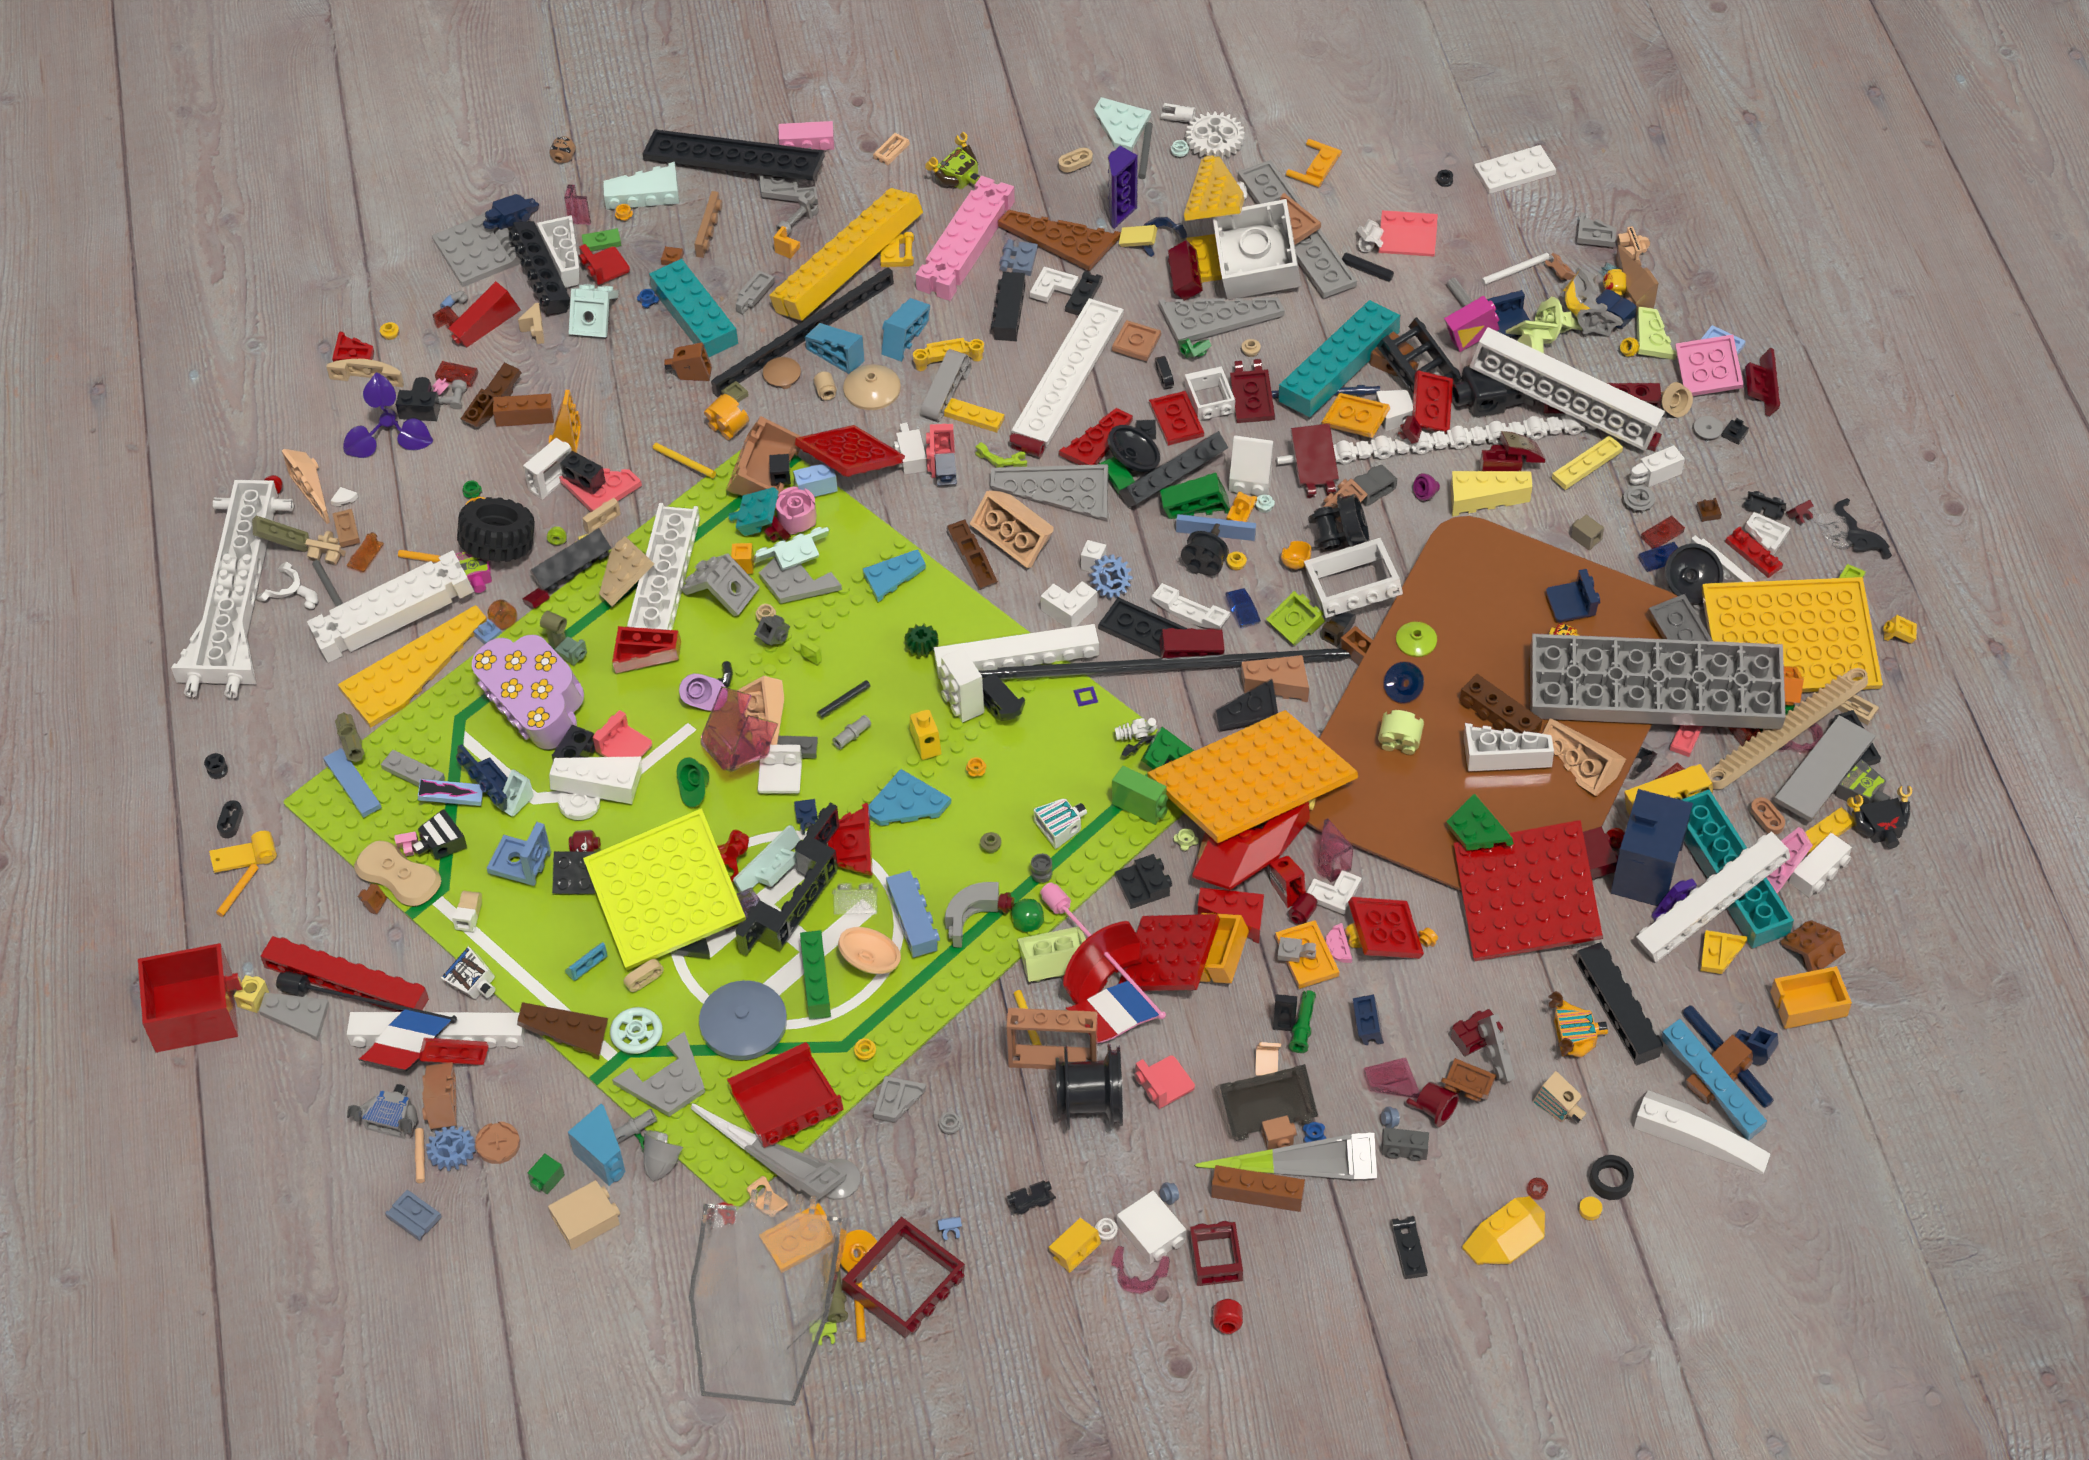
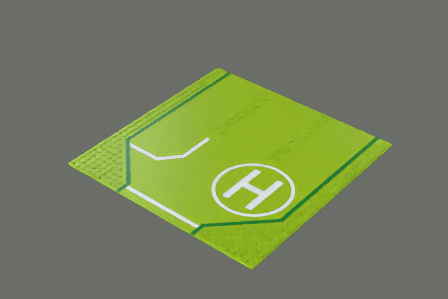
[283,450,1184,1210]

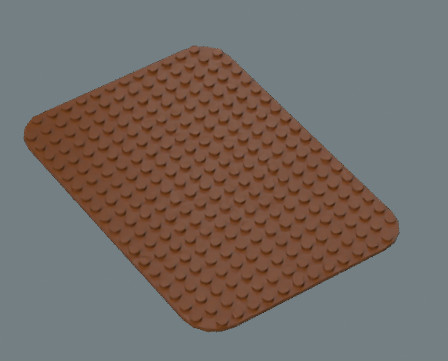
[1307,516,1678,891]

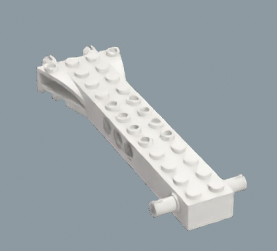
[171,480,294,698]

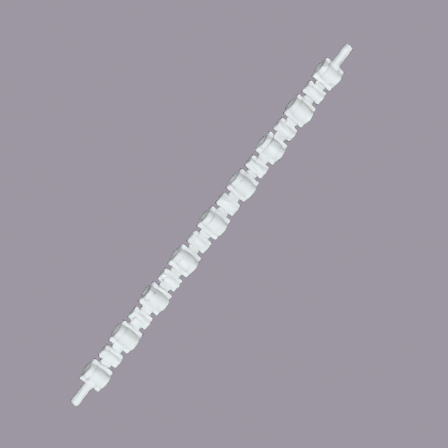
[1277,414,1596,465]

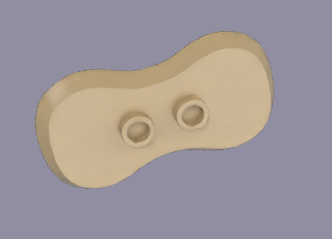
[354,841,441,906]

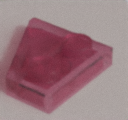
[1364,1057,1420,1098]

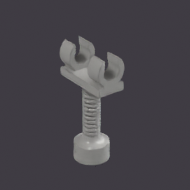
[776,190,819,236]

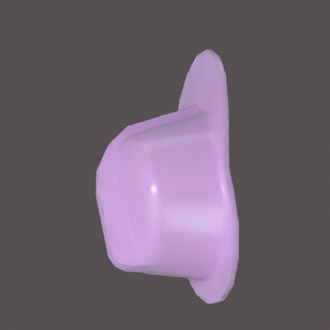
[679,673,727,711]

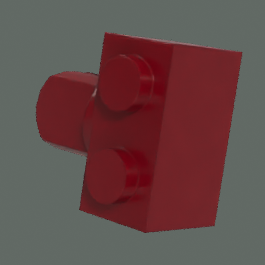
[1479,444,1523,471]

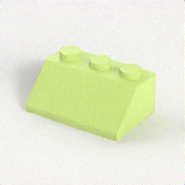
[1018,927,1086,982]

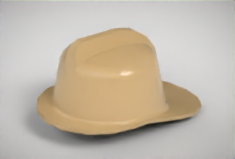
[1661,382,1693,418]

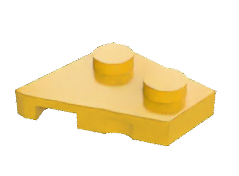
[1700,930,1747,974]

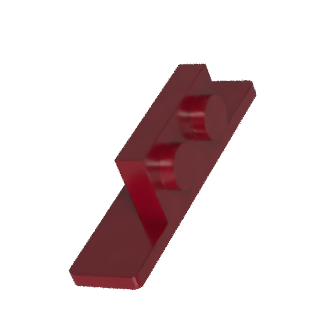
[1745,348,1780,417]

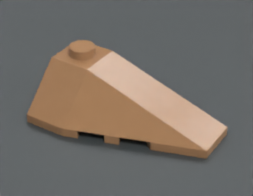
[1616,245,1659,315]

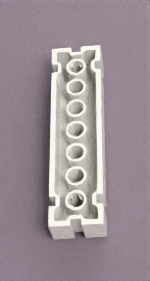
[307,550,474,663]

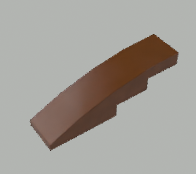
[946,519,998,590]

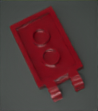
[1230,359,1275,424]
[1290,423,1339,498]

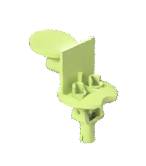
[1506,296,1582,353]

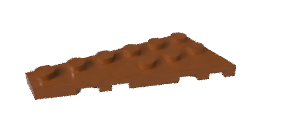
[998,210,1121,271]

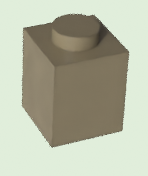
[1571,514,1604,550]

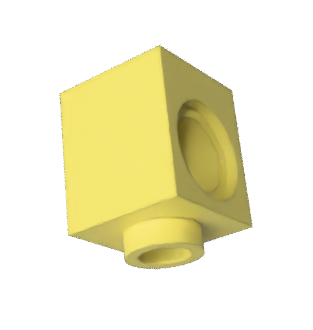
[234,975,269,1013]

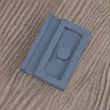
[385,1189,442,1241]

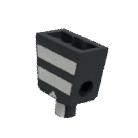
[412,809,467,859]

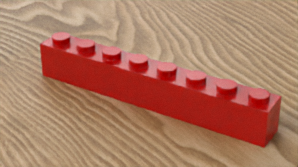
[260,936,429,1012]

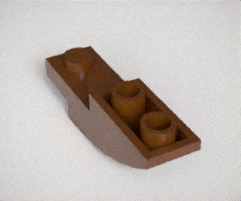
[460,362,522,428]

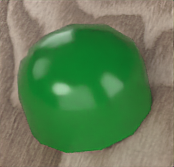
[1011,899,1044,932]

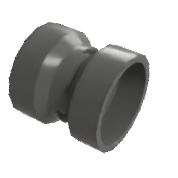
[1031,853,1052,883]

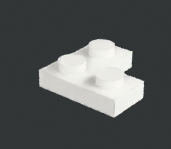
[1030,267,1079,302]
[1307,870,1362,914]

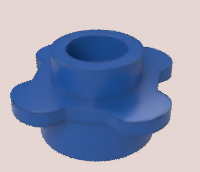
[637,289,659,308]
[1303,1122,1326,1143]

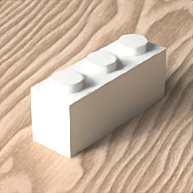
[1789,833,1852,897]

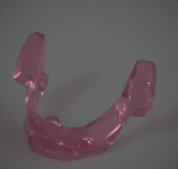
[1779,723,1823,751]
[1112,1246,1170,1293]

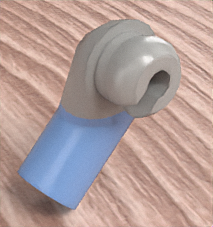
[440,291,468,311]

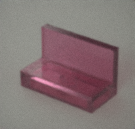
[564,184,591,225]

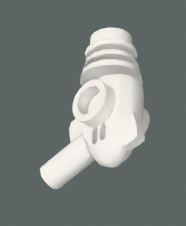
[1115,718,1157,740]

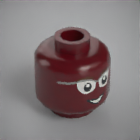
[569,830,601,852]

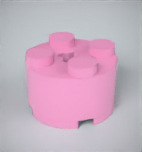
[776,487,817,534]

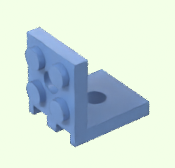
[487,822,551,886]

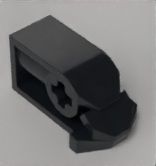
[982,673,1025,721]

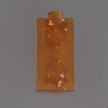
[347,532,384,572]

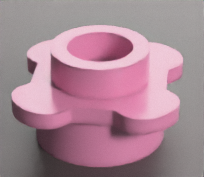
[432,378,449,396]

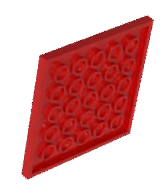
[1454,820,1603,962]

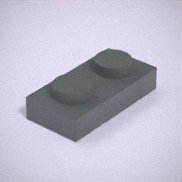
[777,736,818,758]

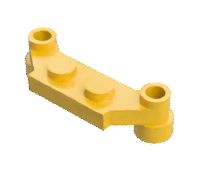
[913,337,984,371]

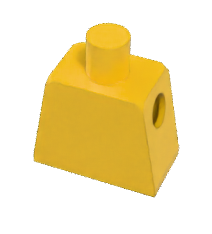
[910,710,942,760]

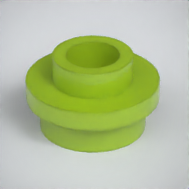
[547,526,567,545]

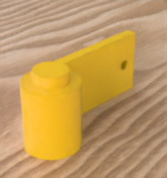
[209,830,277,873]

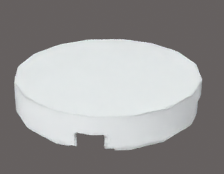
[558,792,600,820]

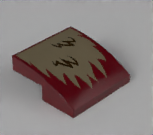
[1500,431,1546,463]

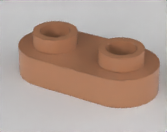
[1750,797,1785,835]

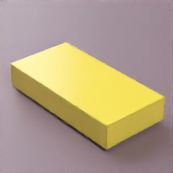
[1119,225,1157,247]

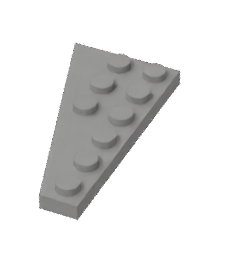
[1159,297,1285,345]
[990,464,1108,521]

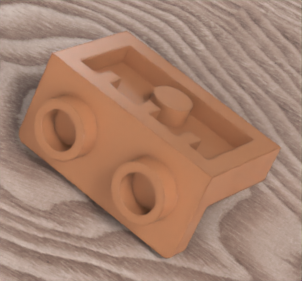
[1323,478,1368,523]

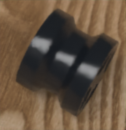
[204,753,228,779]

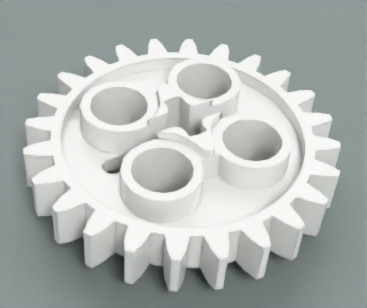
[1186,111,1245,159]

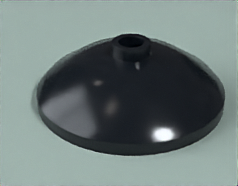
[1107,425,1160,472]
[1665,543,1724,604]

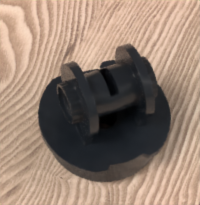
[1308,493,1370,550]

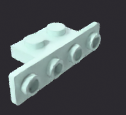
[753,527,829,571]
[733,825,800,895]

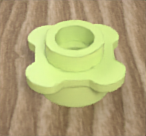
[1174,829,1199,851]

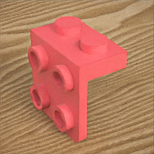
[926,424,955,478]
[593,710,652,757]
[1134,1055,1195,1109]

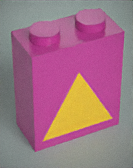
[1444,296,1499,352]

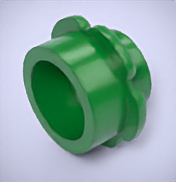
[462,480,482,498]

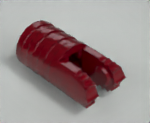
[1009,433,1046,458]

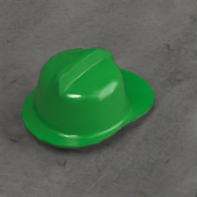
[676,757,710,807]

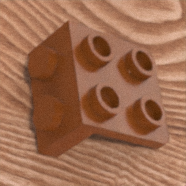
[1781,920,1846,972]
[1441,1058,1497,1102]

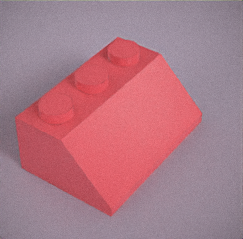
[1379,210,1438,257]

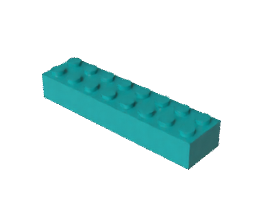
[1279,300,1401,417]
[1682,789,1794,948]

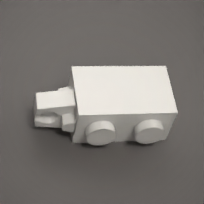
[894,423,927,475]

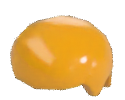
[1281,541,1311,570]

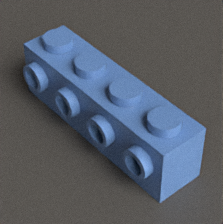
[886,871,940,957]

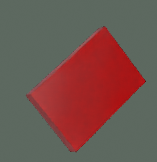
[1412,371,1453,434]
[1149,391,1204,446]

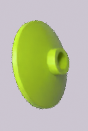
[1396,622,1437,657]

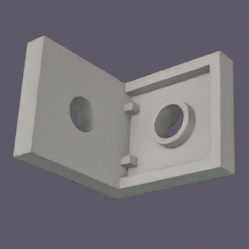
[681,553,759,616]

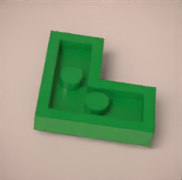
[1141,726,1195,770]

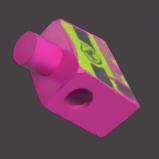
[455,551,492,593]

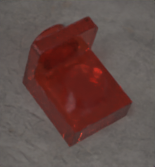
[432,306,459,328]

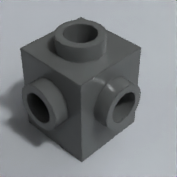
[754,615,790,646]

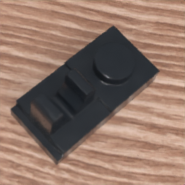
[1273,994,1298,1031]

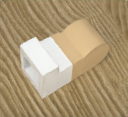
[452,891,482,932]

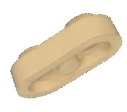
[1058,148,1093,172]

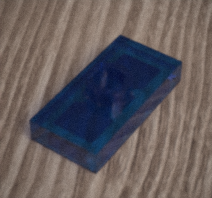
[1638,542,1678,572]

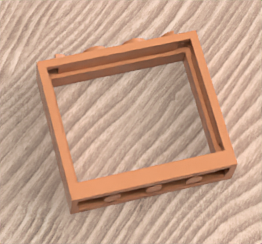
[1007,1008,1098,1070]

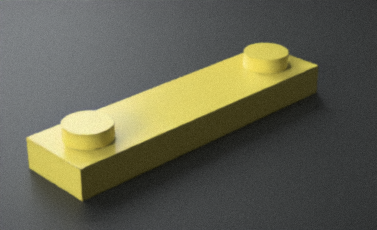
[1552,435,1623,490]

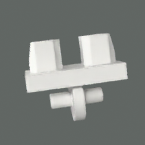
[1357,219,1384,252]

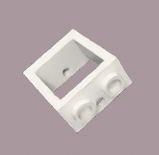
[1185,366,1235,420]
[523,438,572,500]

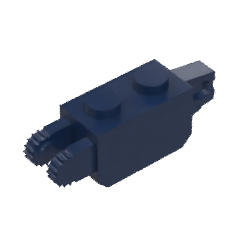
[483,194,539,230]

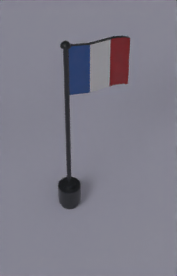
[276,971,457,1071]

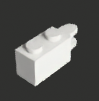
[1630,446,1685,487]

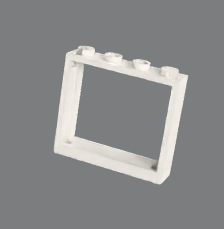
[1304,538,1403,618]

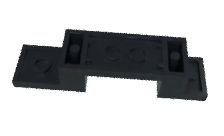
[735,802,840,956]

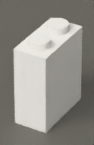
[1117,1191,1186,1264]

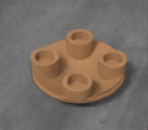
[763,357,801,389]

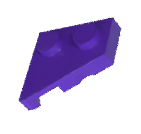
[1651,878,1697,921]

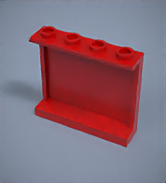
[727,1042,844,1148]

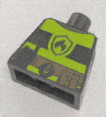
[1835,759,1891,805]

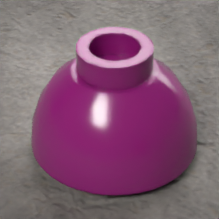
[1413,473,1440,501]

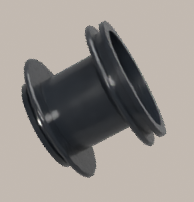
[1055,1044,1123,1130]

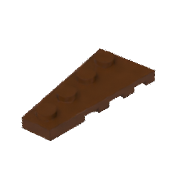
[517,1002,608,1060]

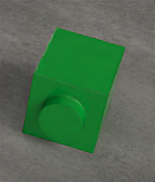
[527,1153,565,1195]

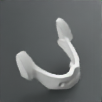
[255,562,300,601]

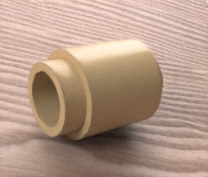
[813,372,837,400]

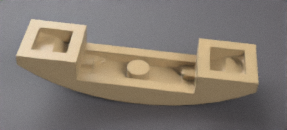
[326,359,404,387]

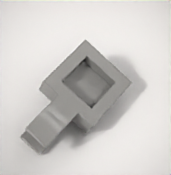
[1277,937,1316,962]

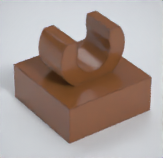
[357,884,387,914]

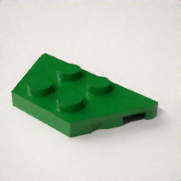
[1446,794,1514,850]

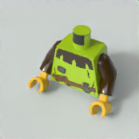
[925,132,980,189]

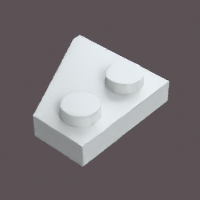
[1745,512,1790,555]

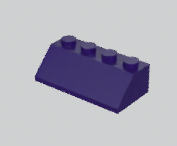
[1108,146,1138,229]

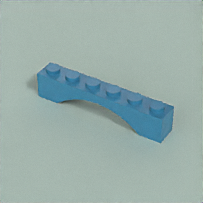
[1661,1019,1767,1141]

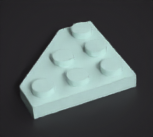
[1094,97,1151,152]

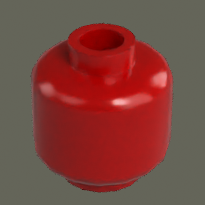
[1213,1299,1243,1334]

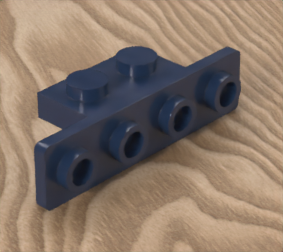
[456,744,508,811]

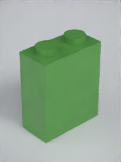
[1112,766,1168,825]

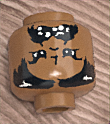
[549,136,576,163]

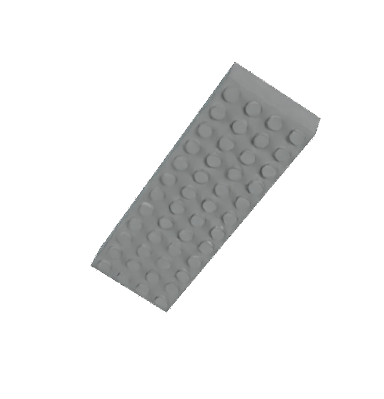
[1530,634,1785,729]

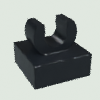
[1721,418,1749,445]

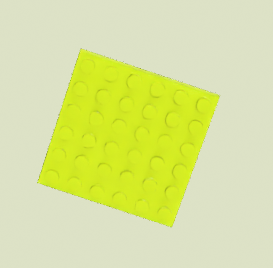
[583,808,746,970]

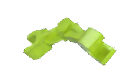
[975,442,1027,468]

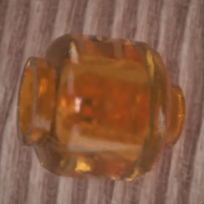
[487,599,517,629]

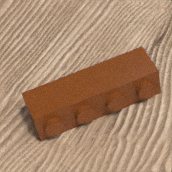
[1211,1165,1305,1212]

